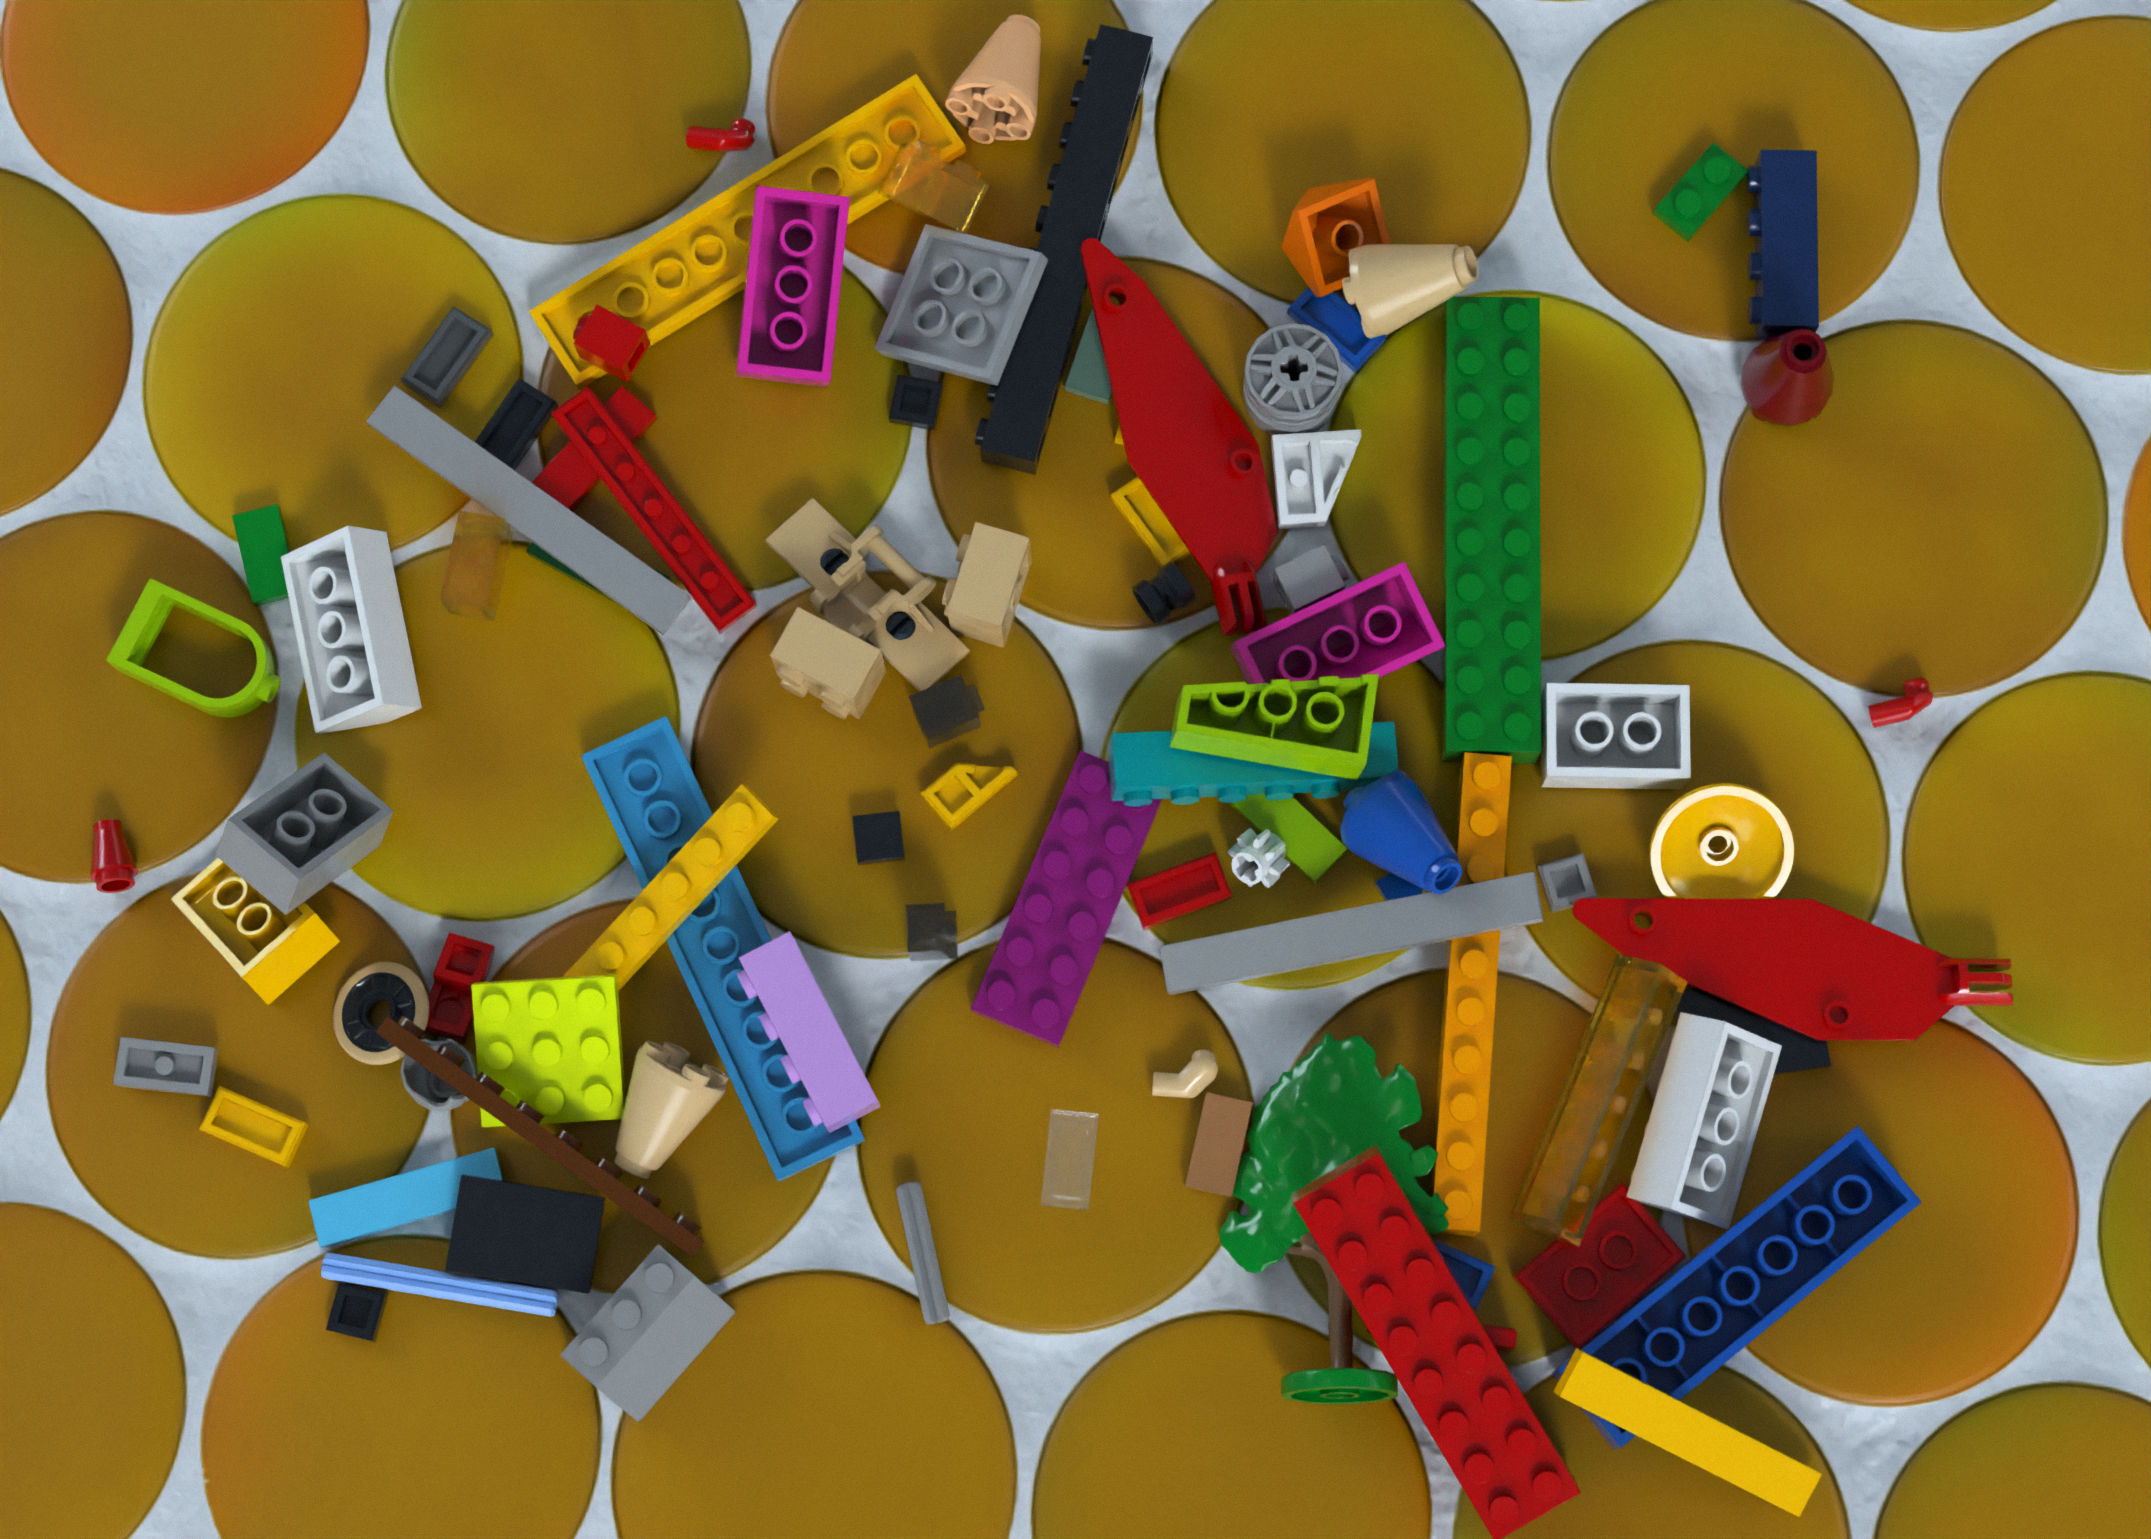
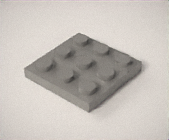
[874,224,1048,386]

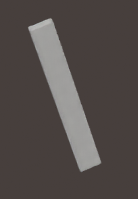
[366,385,691,635]
[1160,872,1544,995]

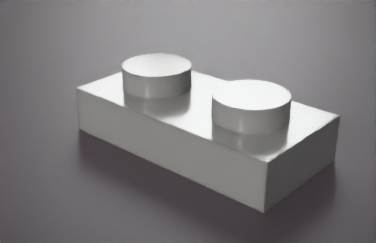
[113,1037,219,1097]

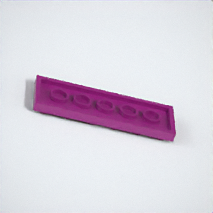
[971,750,1163,1048]

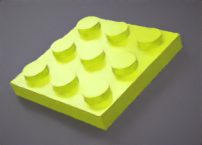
[471,974,626,1127]

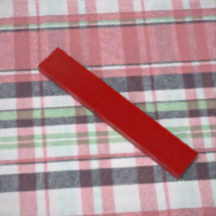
[551,386,757,634]

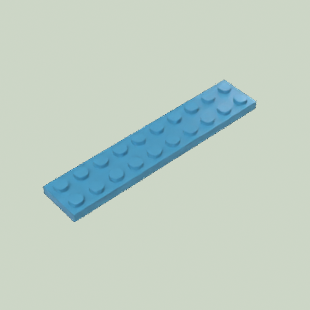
[581,716,866,1182]

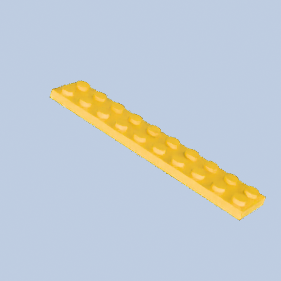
[529,74,966,390]

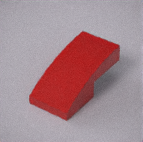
[425,932,495,1044]

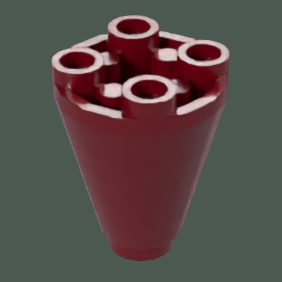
[1740,329,1834,426]

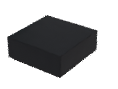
[889,375,944,430]
[852,811,905,865]
[326,1283,388,1342]

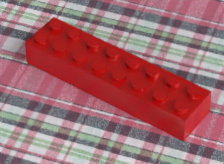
[1292,1145,1581,1539]

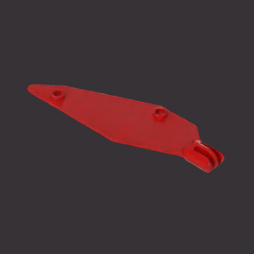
[1080,238,1278,637]
[1572,898,2013,1041]

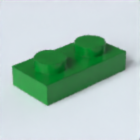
[1653,142,1748,242]

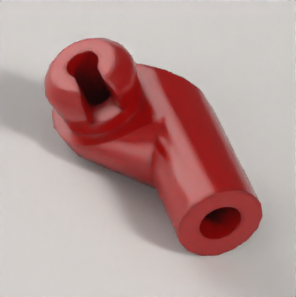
[686,118,756,152]
[1868,677,1933,728]

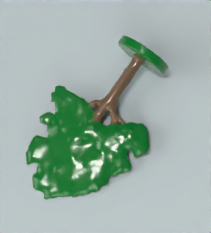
[1219,1034,1449,1404]

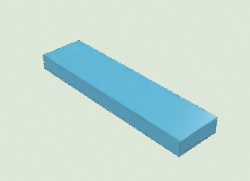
[308,1148,505,1248]

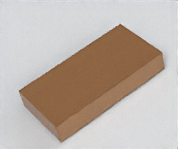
[1185,1092,1253,1198]

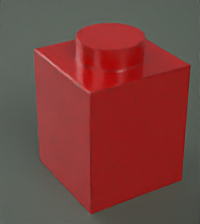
[573,304,650,383]

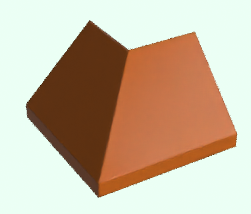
[1281,178,1391,297]

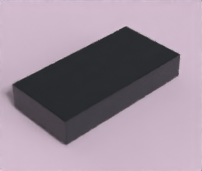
[475,378,559,471]

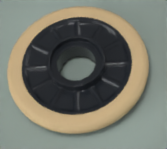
[333,962,429,1065]

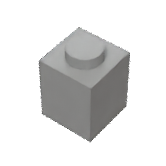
[1273,544,1349,615]

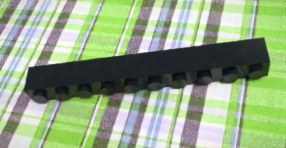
[975,24,1153,475]

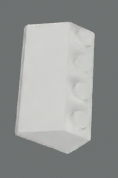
[281,526,422,734]
[1626,1012,1782,1230]

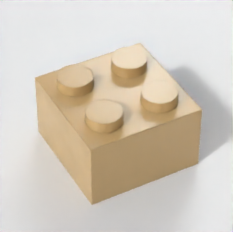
[942,522,1032,648]
[770,607,887,720]

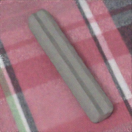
[896,1182,950,1325]

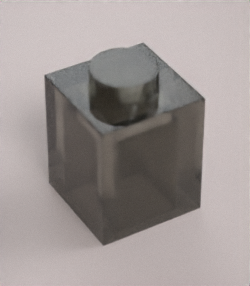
[909,674,985,749]

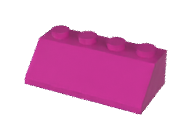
[1230,561,1446,684]

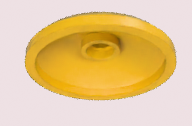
[1649,783,1794,899]

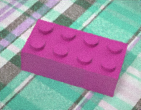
[735,186,850,387]

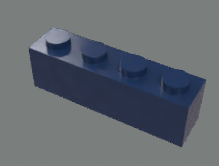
[1747,149,1819,340]

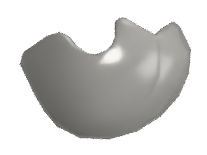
[400,1039,478,1111]

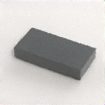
[401,306,493,408]

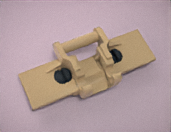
[766,498,970,695]

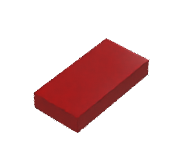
[1127,852,1232,930]

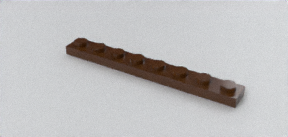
[376,1015,704,1258]

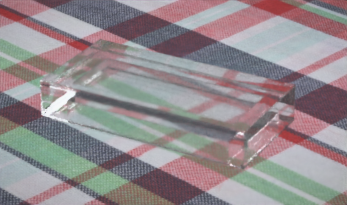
[1041,1109,1099,1211]

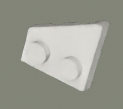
[1271,429,1362,529]

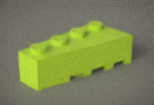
[1170,673,1379,780]

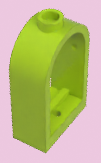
[106,578,281,718]

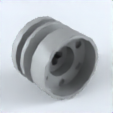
[1242,323,1343,435]

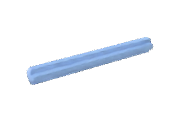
[321,1253,559,1317]

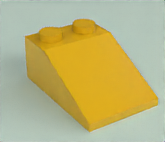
[170,858,340,1005]

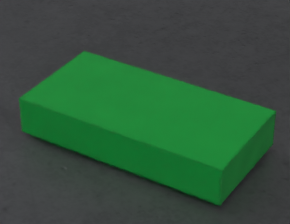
[232,504,291,606]

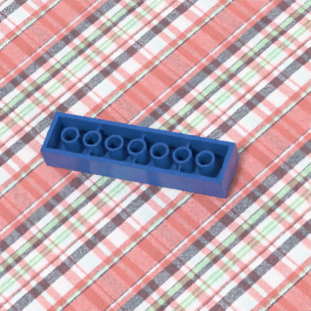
[1551,1126,1921,1450]

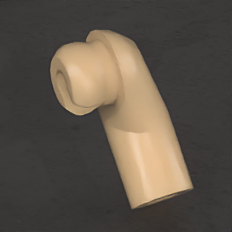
[1152,1049,1218,1098]

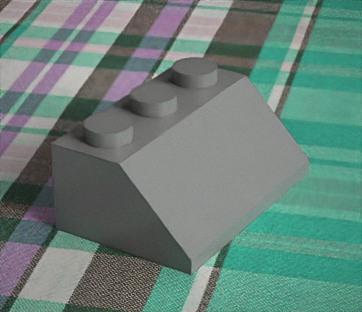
[560,1244,736,1422]

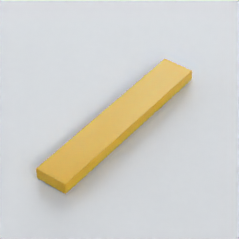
[1553,1348,1822,1517]

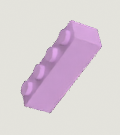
[736,931,881,1133]

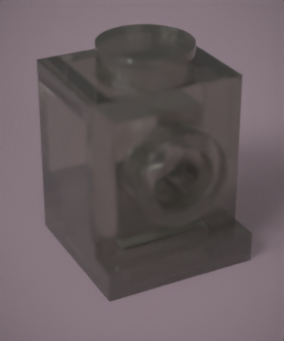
[906,903,958,961]

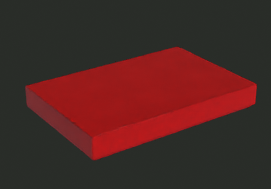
[1512,1182,1686,1350]

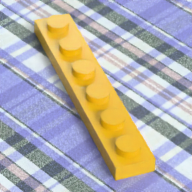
[563,784,779,991]

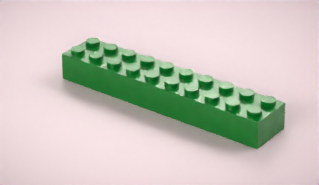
[1441,296,1541,764]

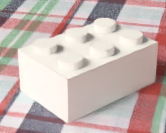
[1541,683,1691,790]

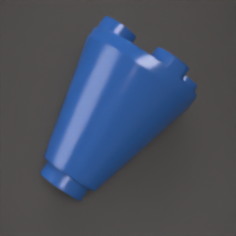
[1340,770,1462,894]

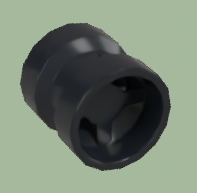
[1131,561,1196,626]

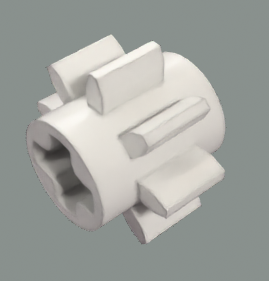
[1228,828,1290,888]

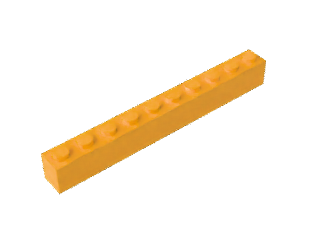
[1430,752,1512,1237]

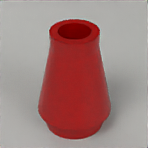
[90,819,138,893]

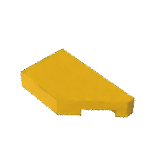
[921,763,1018,831]

